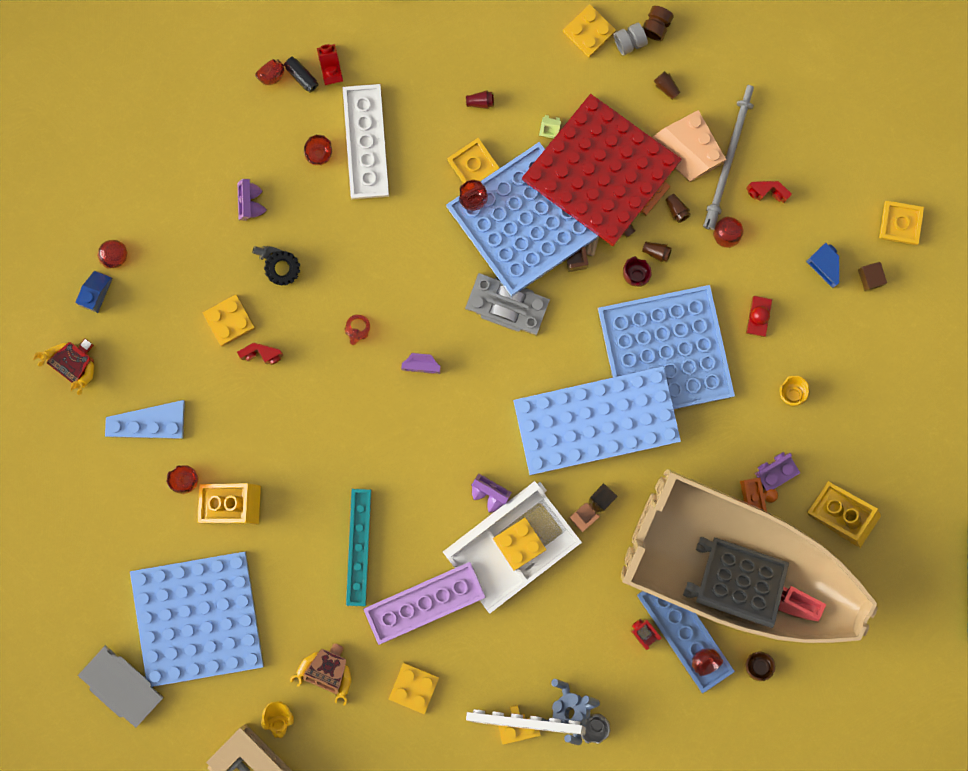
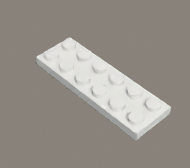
[343,84,389,200]

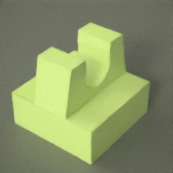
[539,115,561,139]

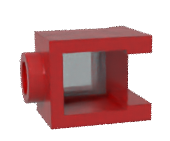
[631,619,661,650]

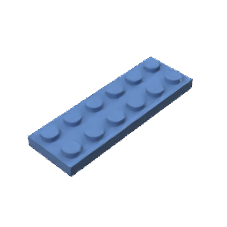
[637,591,735,693]

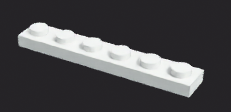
[466,709,586,735]

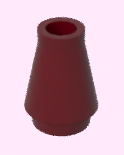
[466,90,494,109]

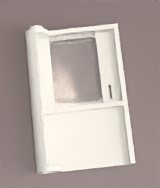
[443,481,582,614]

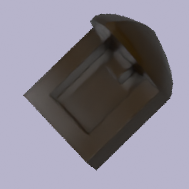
[589,483,618,512]

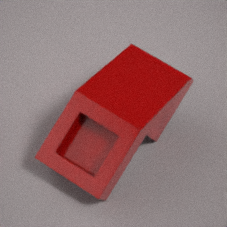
[317,44,343,85]
[746,181,792,203]
[237,343,283,365]

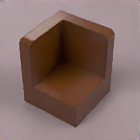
[566,247,589,272]
[858,262,887,291]

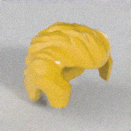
[261,701,294,738]

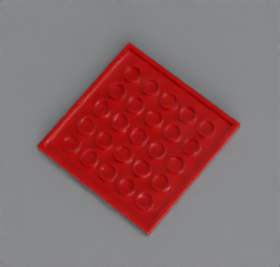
[522,93,682,247]

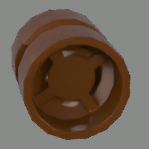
[642,5,674,41]

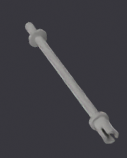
[703,85,754,230]

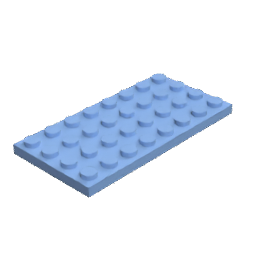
[513,366,681,475]

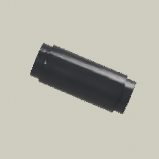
[284,56,319,93]

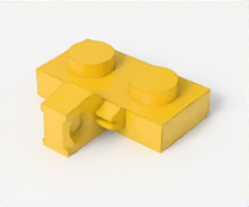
[498,705,541,745]

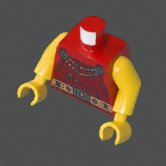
[33,339,95,395]

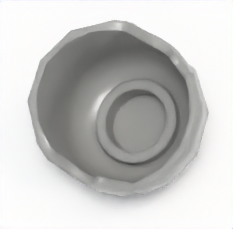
[581,714,610,744]

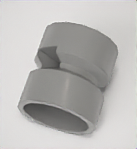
[613,22,648,56]

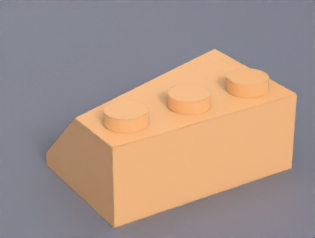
[652,110,726,182]

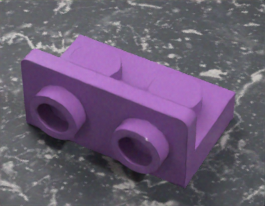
[755,452,800,491]

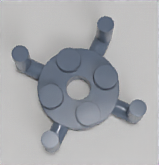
[542,679,600,746]

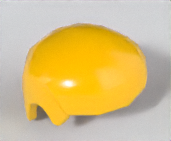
[780,375,809,406]

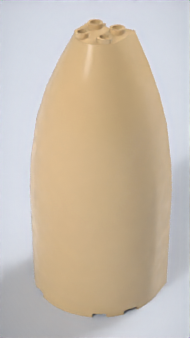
[621,469,878,643]

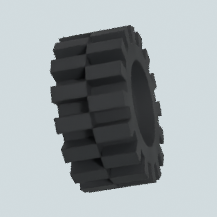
[264,251,300,285]

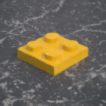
[563,4,616,57]
[447,138,500,190]
[879,201,924,245]
[202,294,255,347]
[493,517,546,571]
[388,662,439,714]

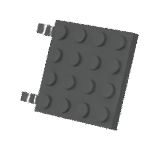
[683,537,789,628]

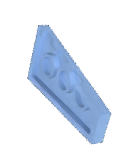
[105,400,185,439]

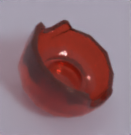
[255,59,284,85]
[304,134,332,166]
[459,179,488,211]
[713,216,744,248]
[97,240,128,269]
[166,465,198,494]
[692,648,723,676]

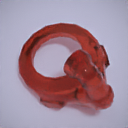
[344,315,370,345]

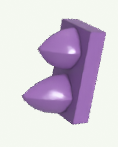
[237,179,267,220]
[472,473,512,513]

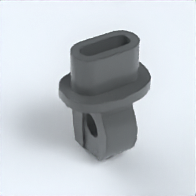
[252,246,282,260]

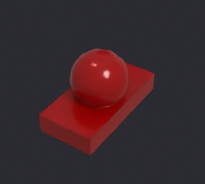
[746,296,772,337]

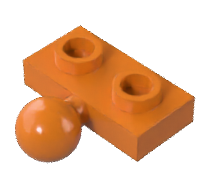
[740,477,778,511]

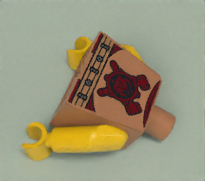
[290,644,351,706]

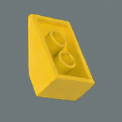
[808,481,881,548]
[197,483,261,524]

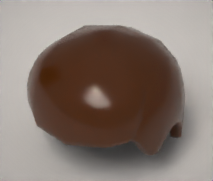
[745,651,775,682]

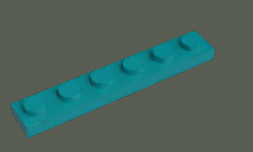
[346,489,371,606]

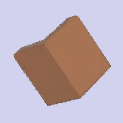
[569,503,600,532]

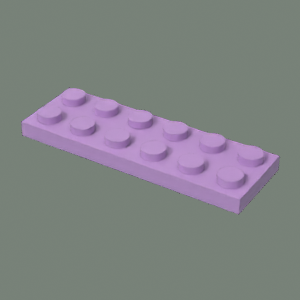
[363,562,486,645]

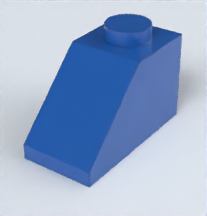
[806,243,839,288]
[75,271,113,313]

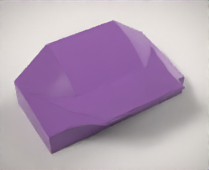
[401,353,441,374]

